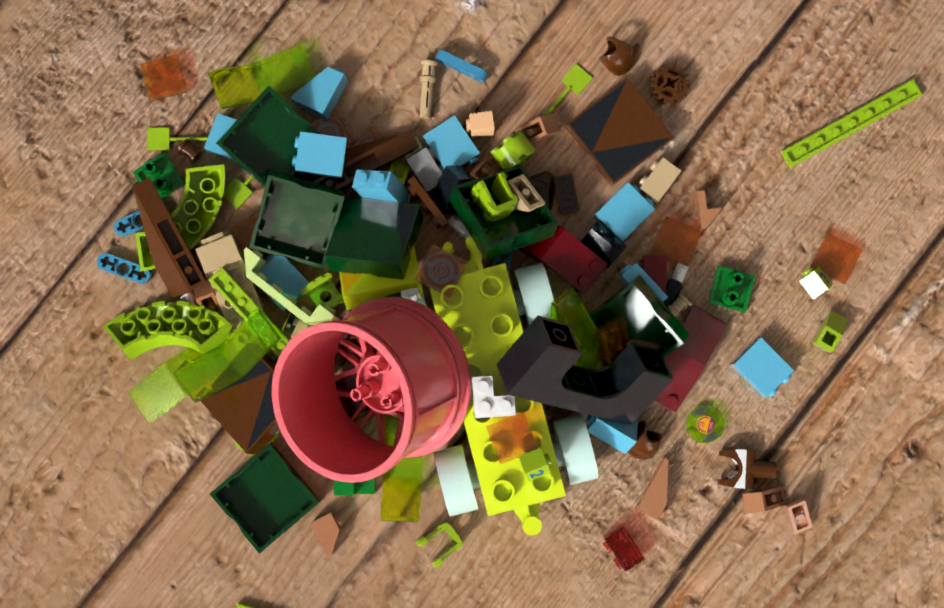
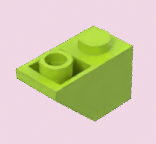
[811,310,848,352]

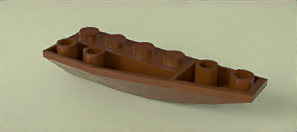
[303,130,420,191]
[132,177,207,298]

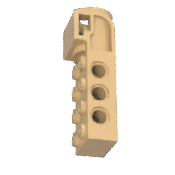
[195,231,269,351]

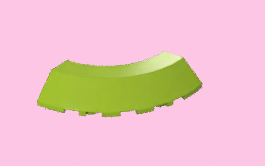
[135,164,225,272]
[102,301,232,361]

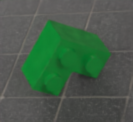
[334,477,376,496]

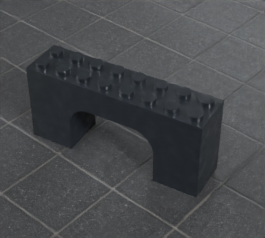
[497,315,674,425]

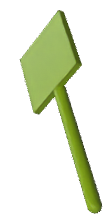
[544,64,593,115]
[147,128,208,151]
[223,176,253,209]

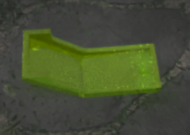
[208,44,316,109]
[550,287,600,369]
[174,309,281,402]
[128,348,232,424]
[381,419,423,522]

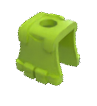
[470,172,518,223]
[301,273,344,308]
[415,523,462,568]

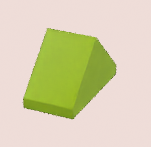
[388,161,411,187]

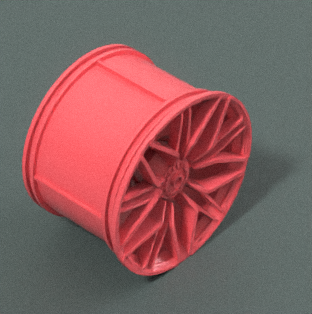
[272,297,472,483]

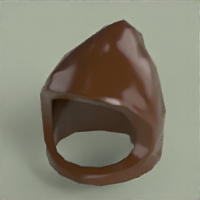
[599,36,640,76]
[627,421,662,460]

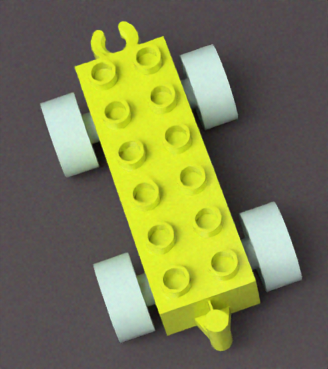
[416,237,599,536]

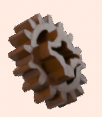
[649,63,691,106]

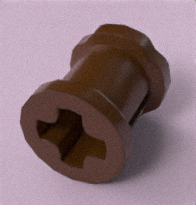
[177,139,202,164]

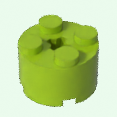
[490,130,536,170]

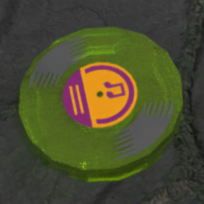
[686,405,724,444]

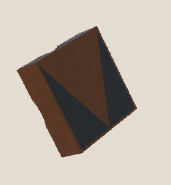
[565,78,674,187]
[199,343,279,455]

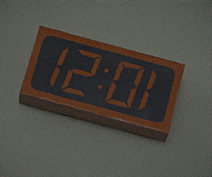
[553,173,580,215]

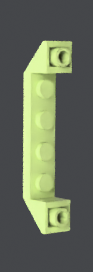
[244,247,340,326]

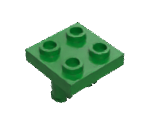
[133,152,186,199]
[708,266,755,313]

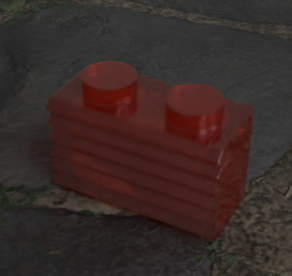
[602,525,645,572]

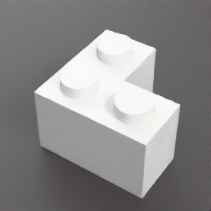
[472,376,516,418]

